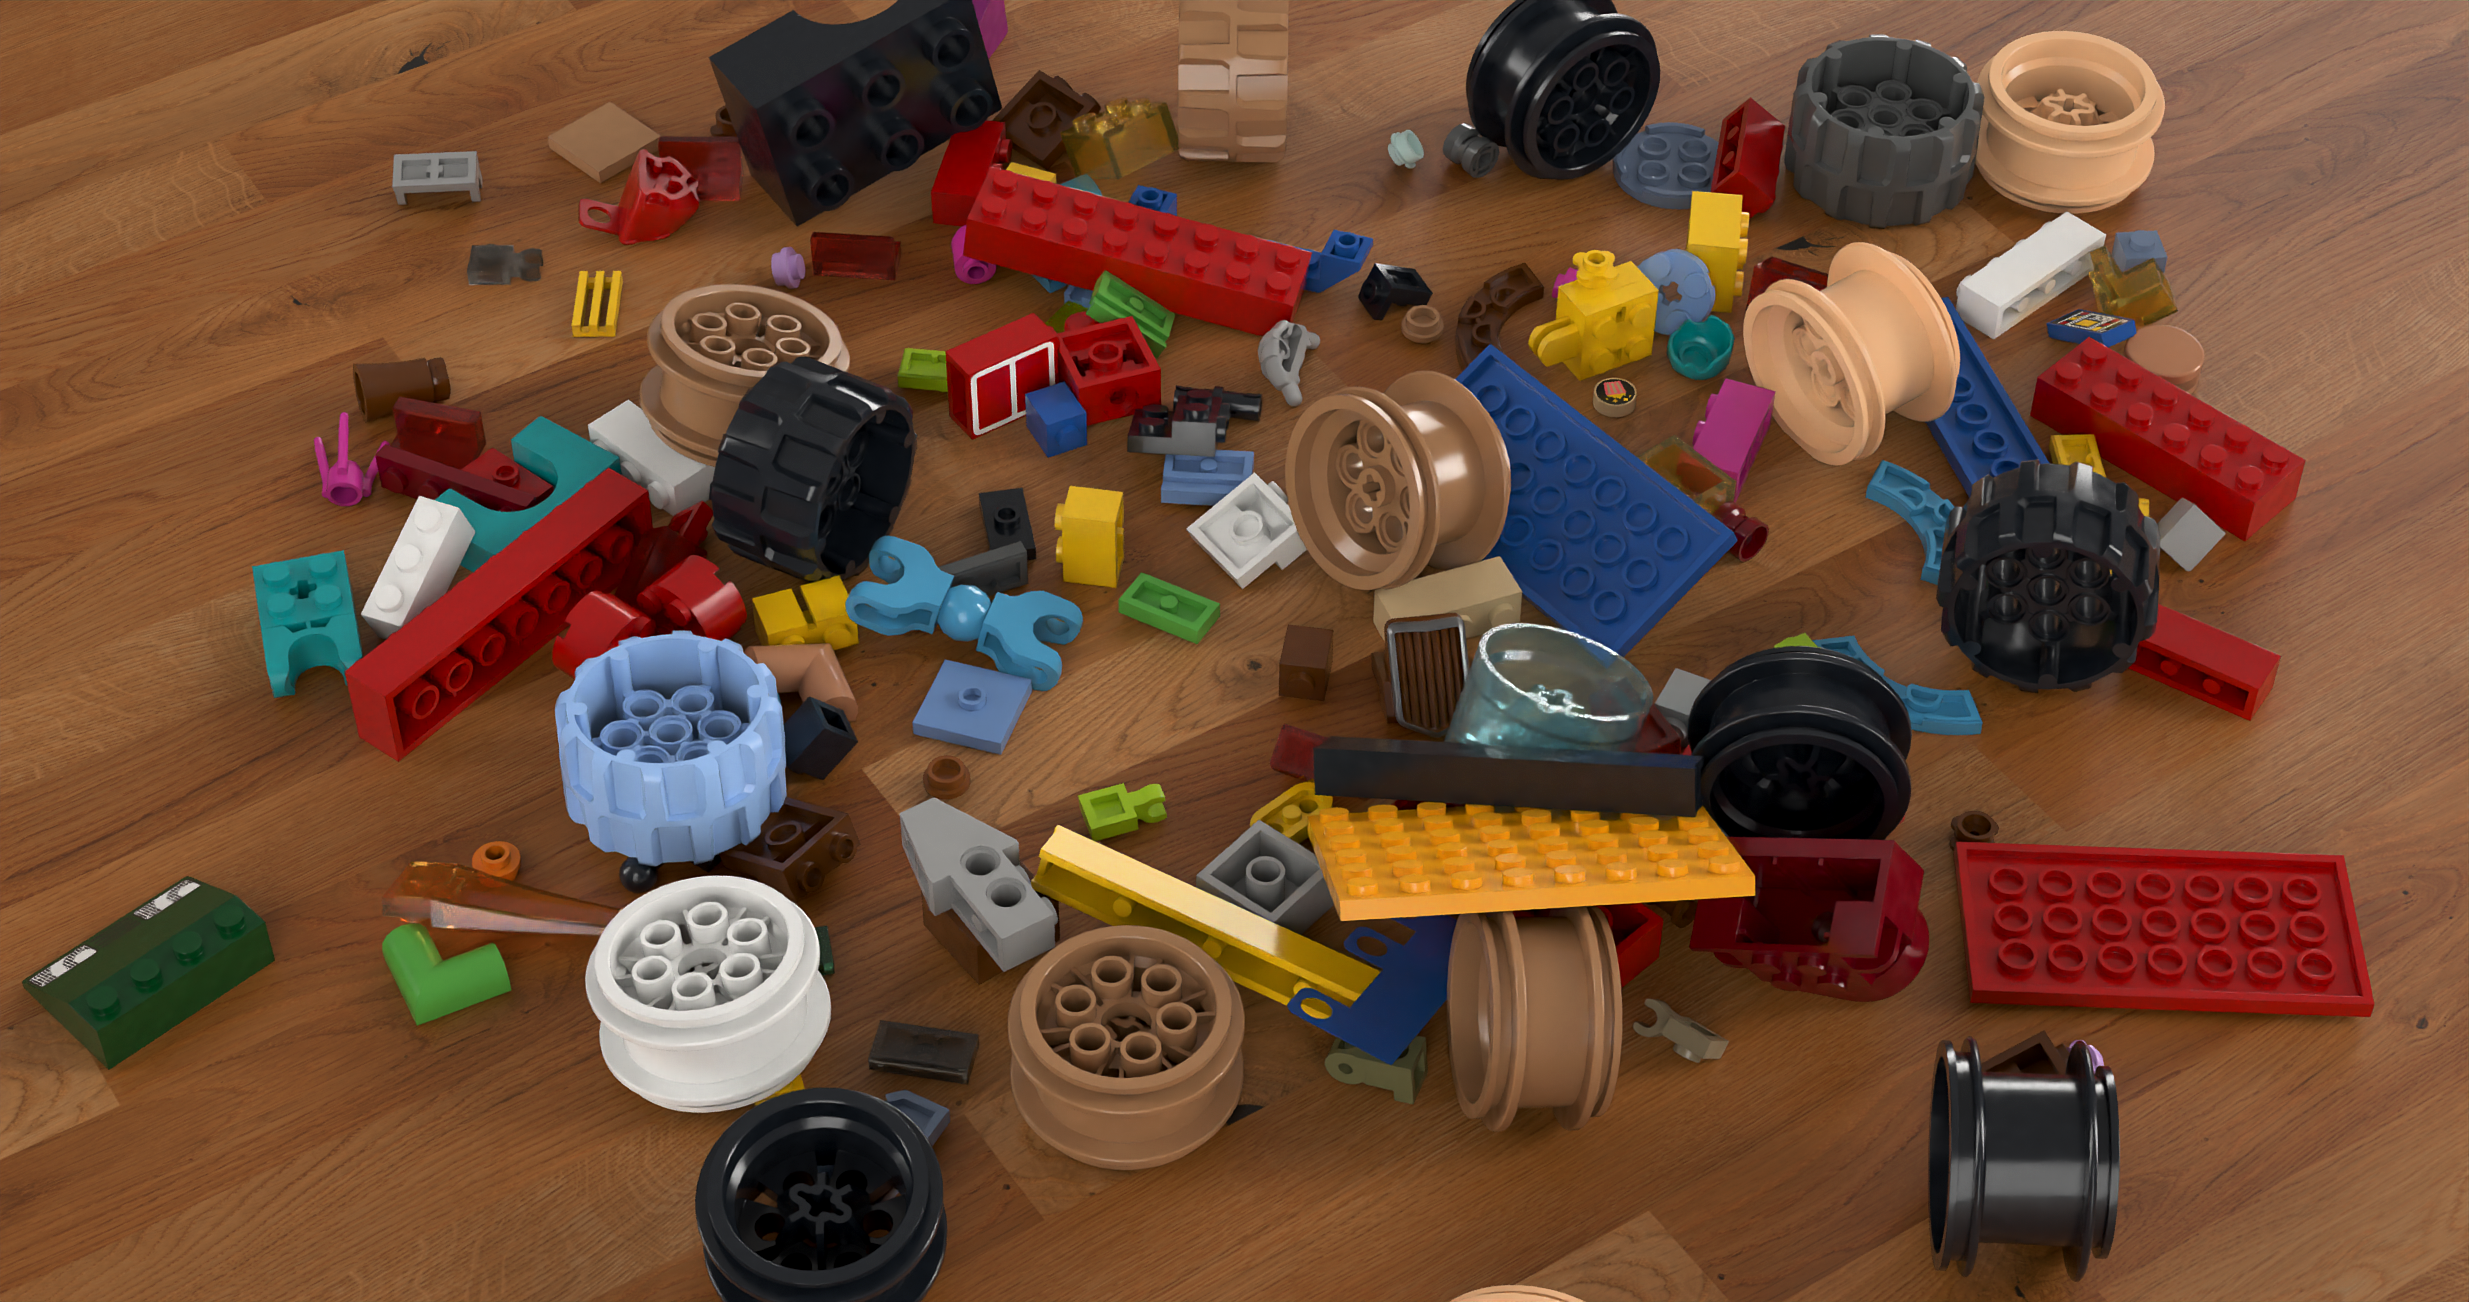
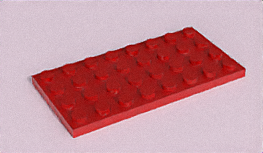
[1953,842,2375,1017]

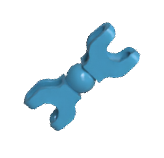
[845,536,1083,691]

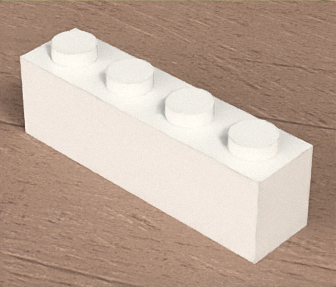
[1956,212,2106,340]

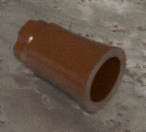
[353,357,451,423]

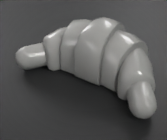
[1258,320,1320,407]

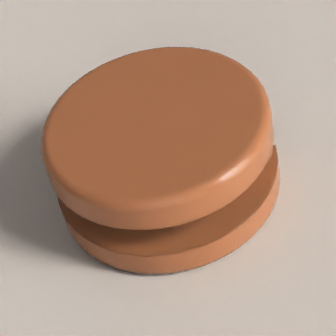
[2123,325,2205,394]

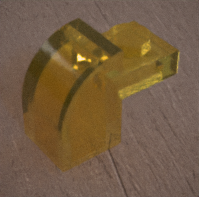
[2089,245,2178,326]

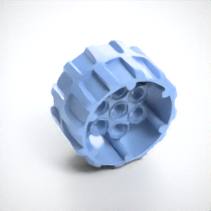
[555,631,787,867]

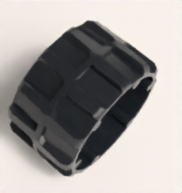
[709,356,917,583]
[1936,459,2161,693]

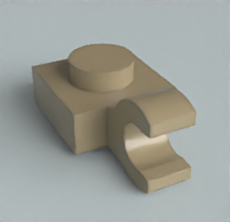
[1632,999,1729,1063]

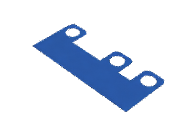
[1287,915,1457,1066]

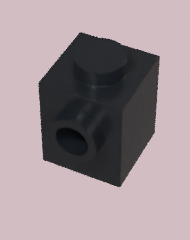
[784,696,858,780]

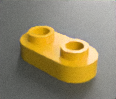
[1250,782,1333,844]

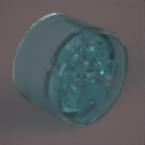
[1444,623,1653,752]

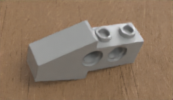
[900,797,1058,972]

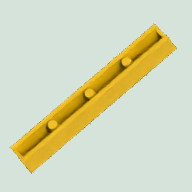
[1031,825,1381,1019]

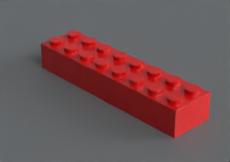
[963,166,1312,337]
[345,468,656,762]

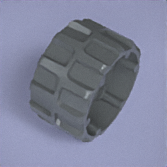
[1784,34,1985,229]

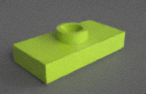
[897,348,948,392]

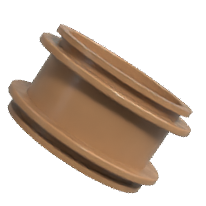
[639,284,850,467]
[1447,906,1622,1132]
[1007,925,1245,1170]

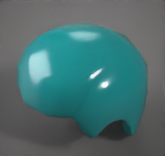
[1666,315,1735,380]

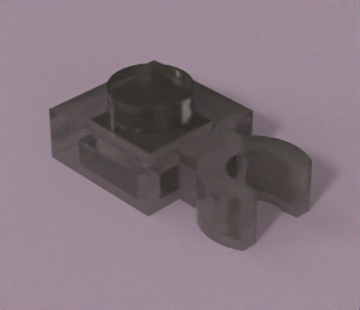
[467,244,544,285]

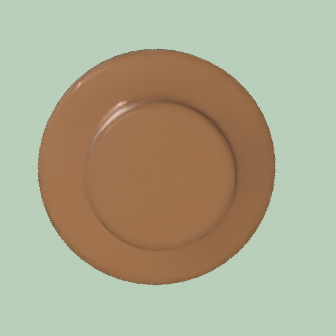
[1401,305,1444,344]

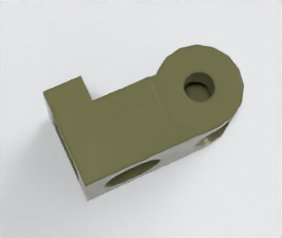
[1325,1036,1428,1105]

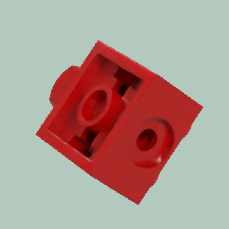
[1057,311,1161,426]

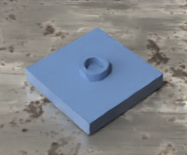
[912,659,1032,755]

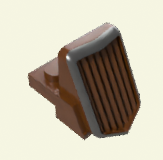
[1371,613,1480,738]

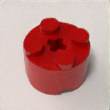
[637,555,747,641]
[552,590,656,680]

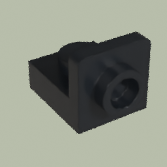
[1358,263,1433,321]

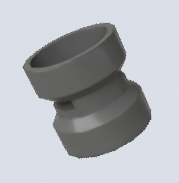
[1443,123,1500,178]

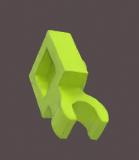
[1078,783,1167,841]

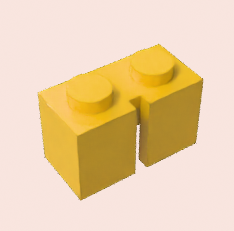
[1055,486,1124,588]
[752,575,859,650]

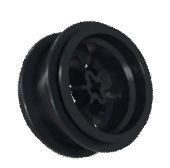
[1466,0,1660,180]
[1687,646,1912,840]
[695,1087,948,1302]

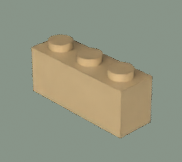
[1373,556,1522,642]

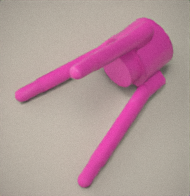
[314,412,390,506]

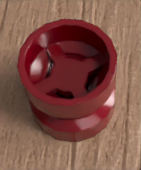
[1712,501,1769,562]

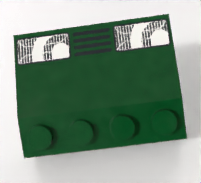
[22,876,275,1070]

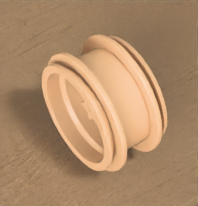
[1975,31,2165,214]

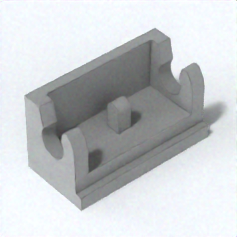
[392,151,482,205]

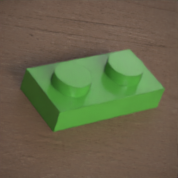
[1118,572,1220,644]

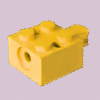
[1528,261,1659,381]

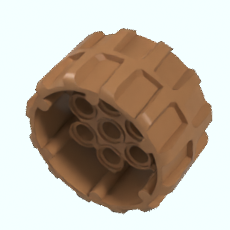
[1178,0,1289,162]

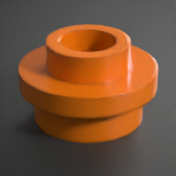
[472,841,521,886]

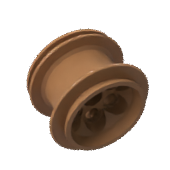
[1285,371,1511,590]

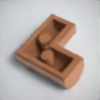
[744,643,858,721]

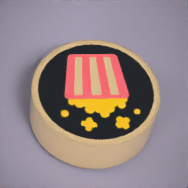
[1593,378,1637,418]

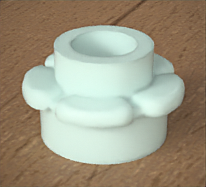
[1388,130,1424,169]

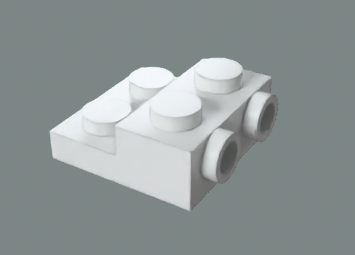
[1186,472,1307,589]

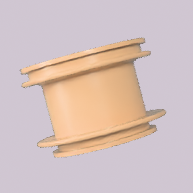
[1743,242,1960,466]

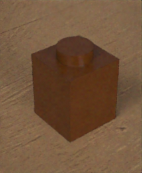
[1279,624,1334,701]

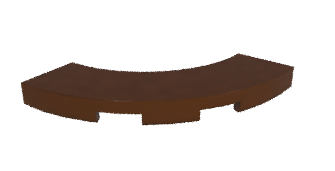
[1456,263,1544,372]

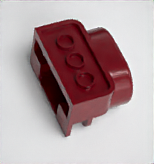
[1689,837,1929,1002]

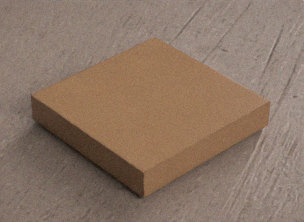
[548,102,663,183]

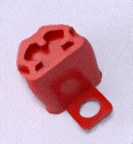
[578,149,699,245]

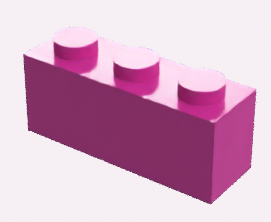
[1680,379,1776,503]

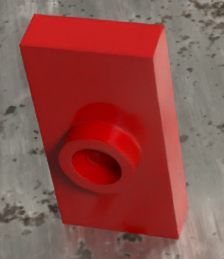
[461,447,554,505]

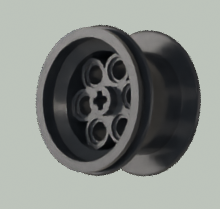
[1928,1036,2120,1282]

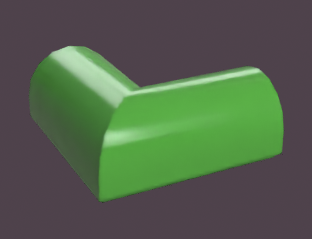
[382,923,511,1026]

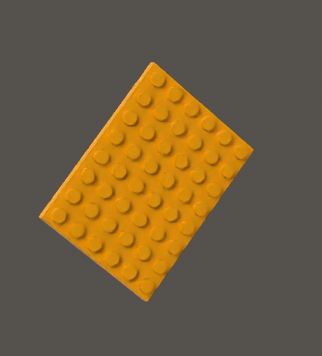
[1307,802,1755,921]

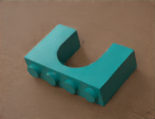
[435,416,622,572]

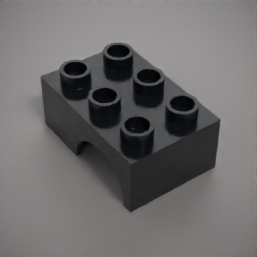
[709,0,1003,227]

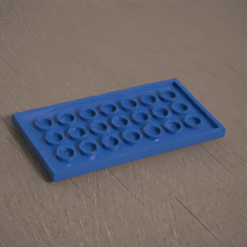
[1455,344,1738,669]

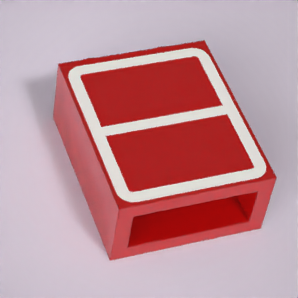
[945,313,1060,440]

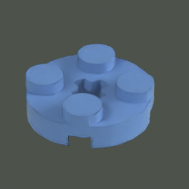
[1638,249,1716,335]

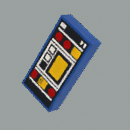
[2046,309,2137,347]

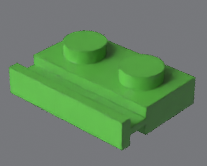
[1086,270,1175,359]

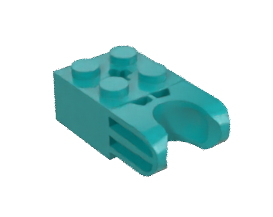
[252,550,363,699]

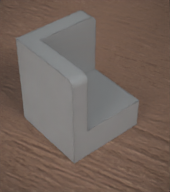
[2157,497,2226,571]

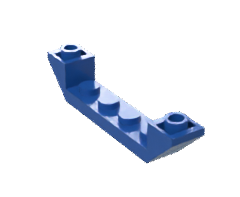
[1129,185,1373,293]

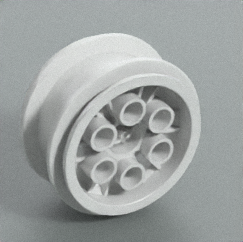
[585,876,831,1113]

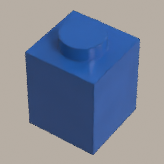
[1025,381,1087,458]

